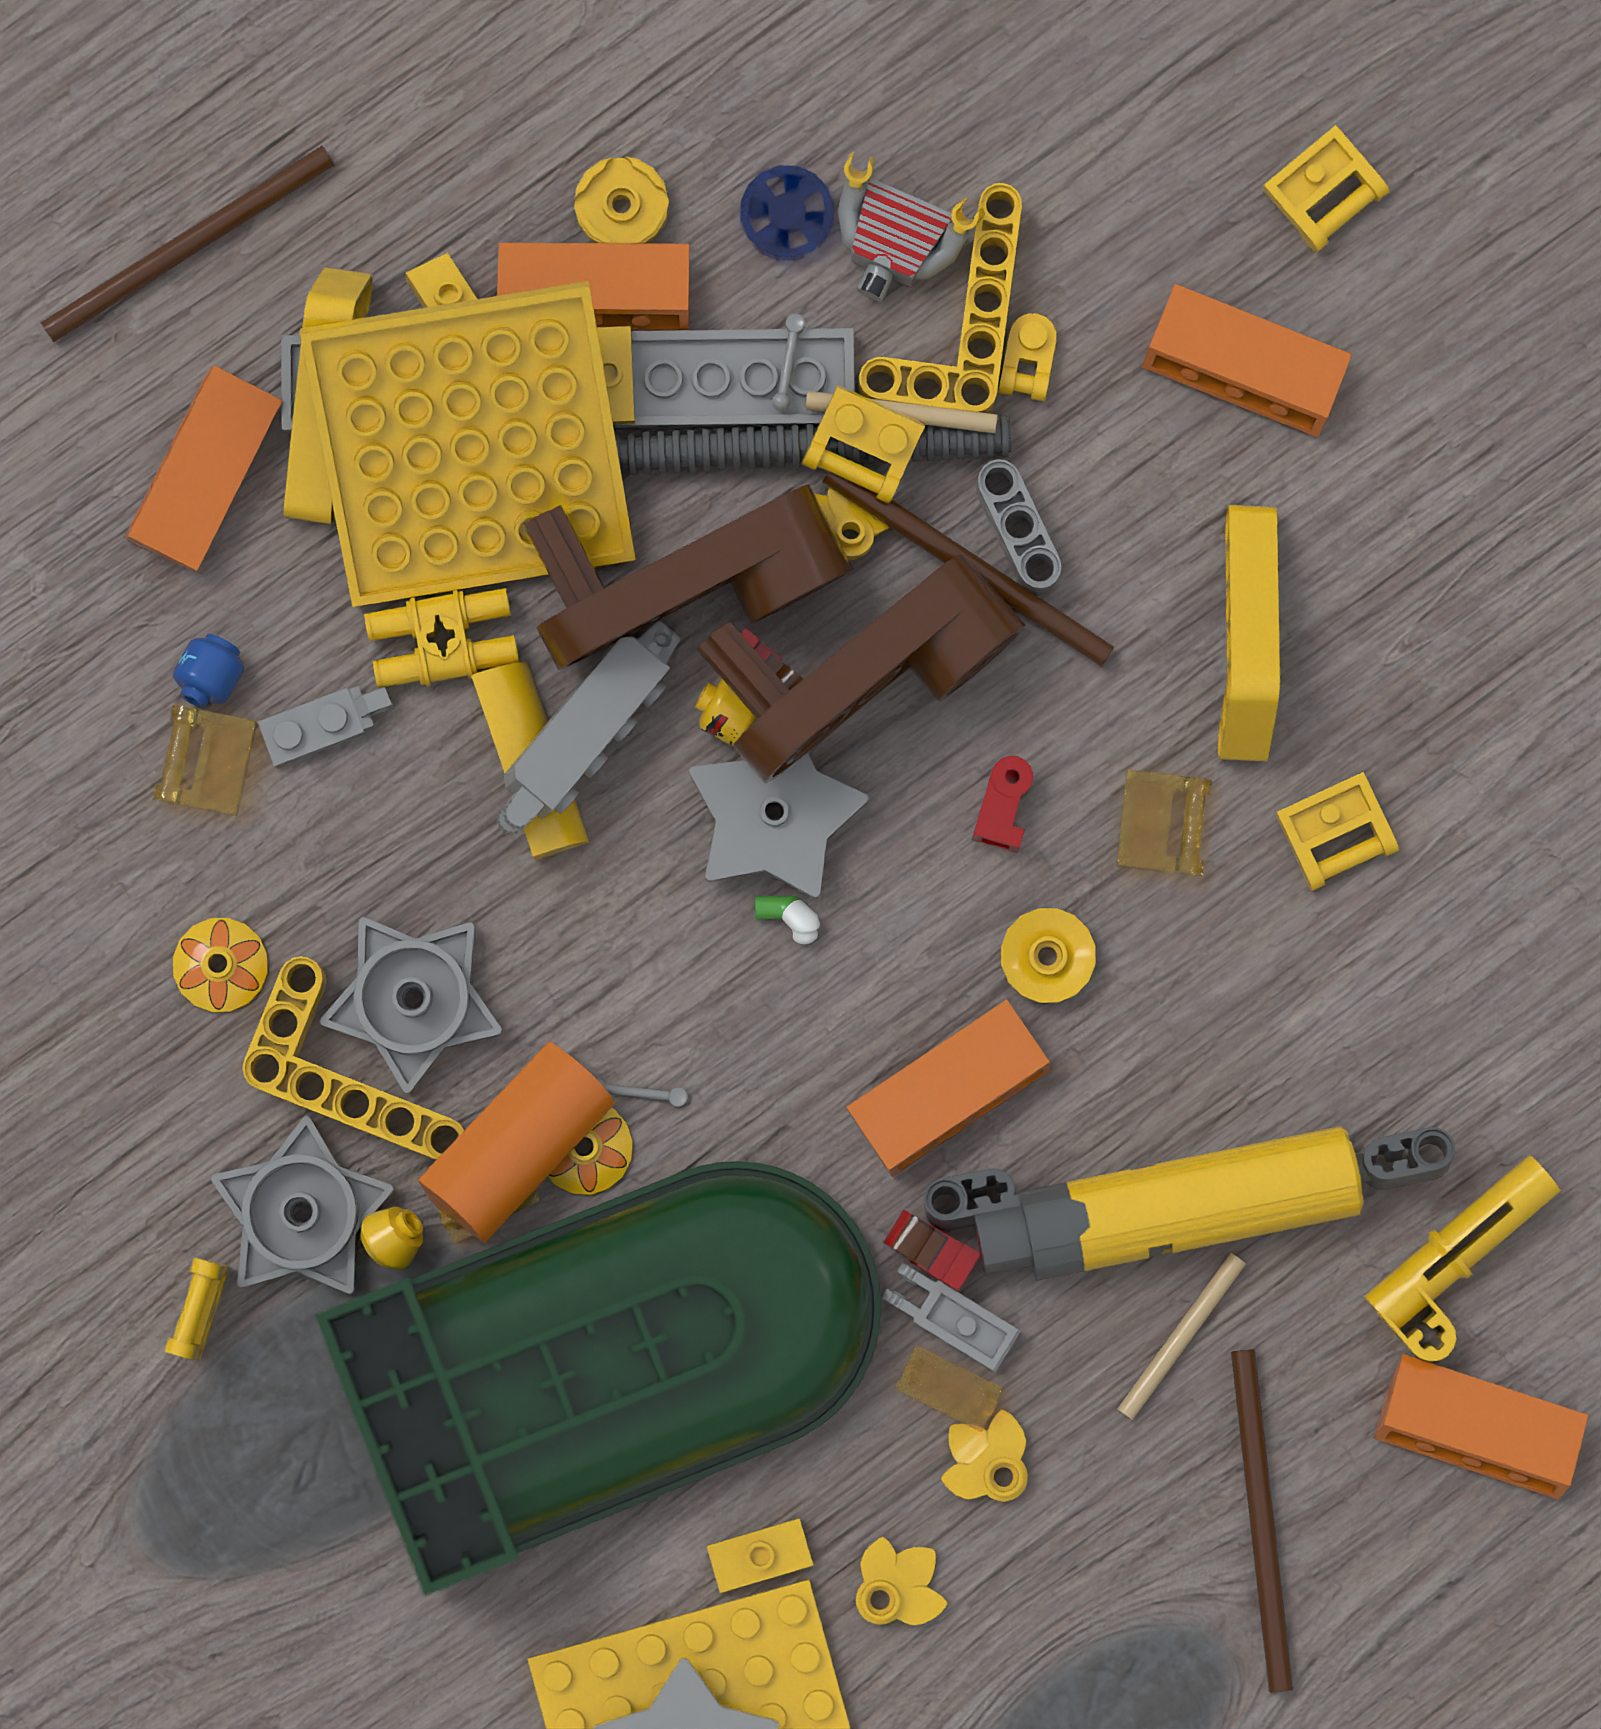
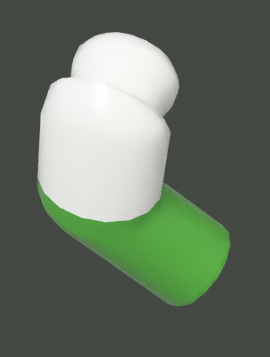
[755,895,820,944]

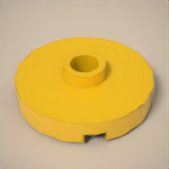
[574,157,669,244]

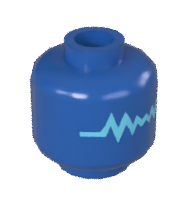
[172,634,244,709]

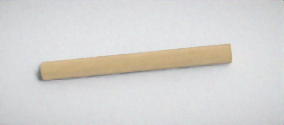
[806,391,998,434]
[1117,1253,1246,1421]

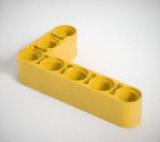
[859,183,1022,413]
[284,267,373,524]
[1218,505,1280,761]
[242,956,465,1160]

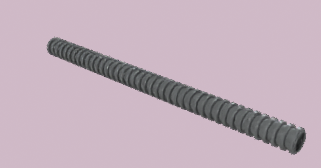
[614,415,1011,475]

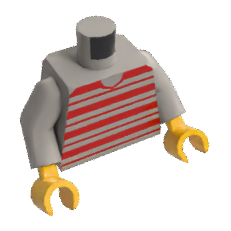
[838,152,985,302]

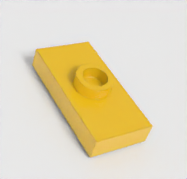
[406,253,477,308]
[597,326,635,424]
[706,1518,813,1593]

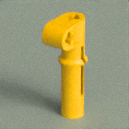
[1364,1155,1561,1361]

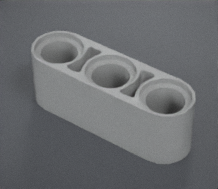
[976,459,1062,595]

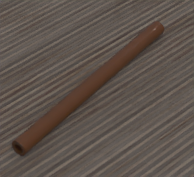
[41,146,335,342]
[822,472,1114,667]
[1231,1349,1293,1693]

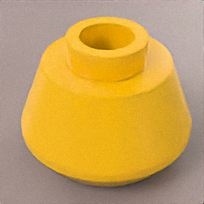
[360,1207,423,1270]

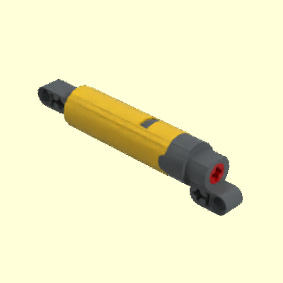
[924,1126,1455,1281]

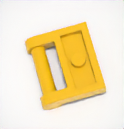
[1262,125,1390,253]
[802,384,925,504]
[1275,772,1399,891]
[164,1257,230,1360]

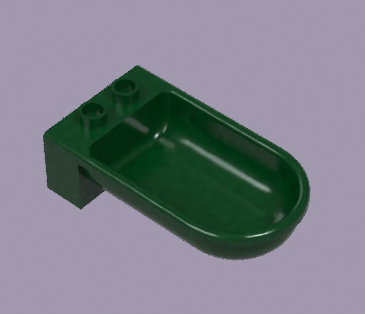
[315,1161,881,1596]

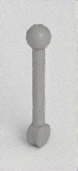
[771,314,805,411]
[596,1078,688,1107]

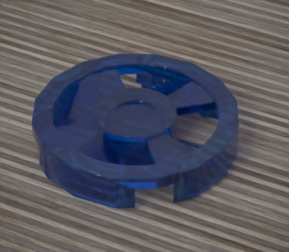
[740,165,834,261]

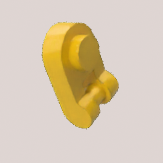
[998,313,1056,402]

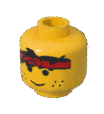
[695,679,757,746]

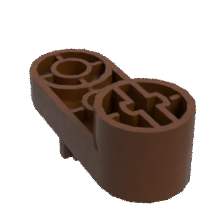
[523,484,854,670]
[697,553,1026,784]

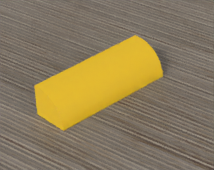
[471,662,590,861]

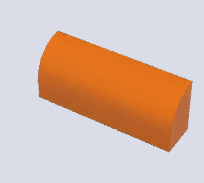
[497,243,690,331]
[1141,284,1352,438]
[124,365,282,571]
[846,999,1052,1177]
[418,1040,616,1243]
[1374,1354,1588,1500]

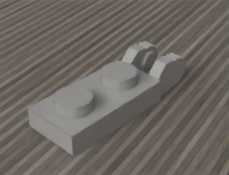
[881,1263,1020,1372]

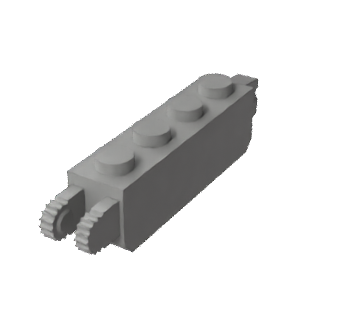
[496,621,680,835]

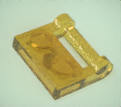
[152,705,257,816]
[1116,770,1212,876]

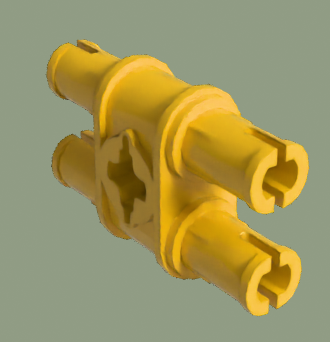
[364,588,520,688]

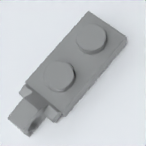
[258,686,394,768]

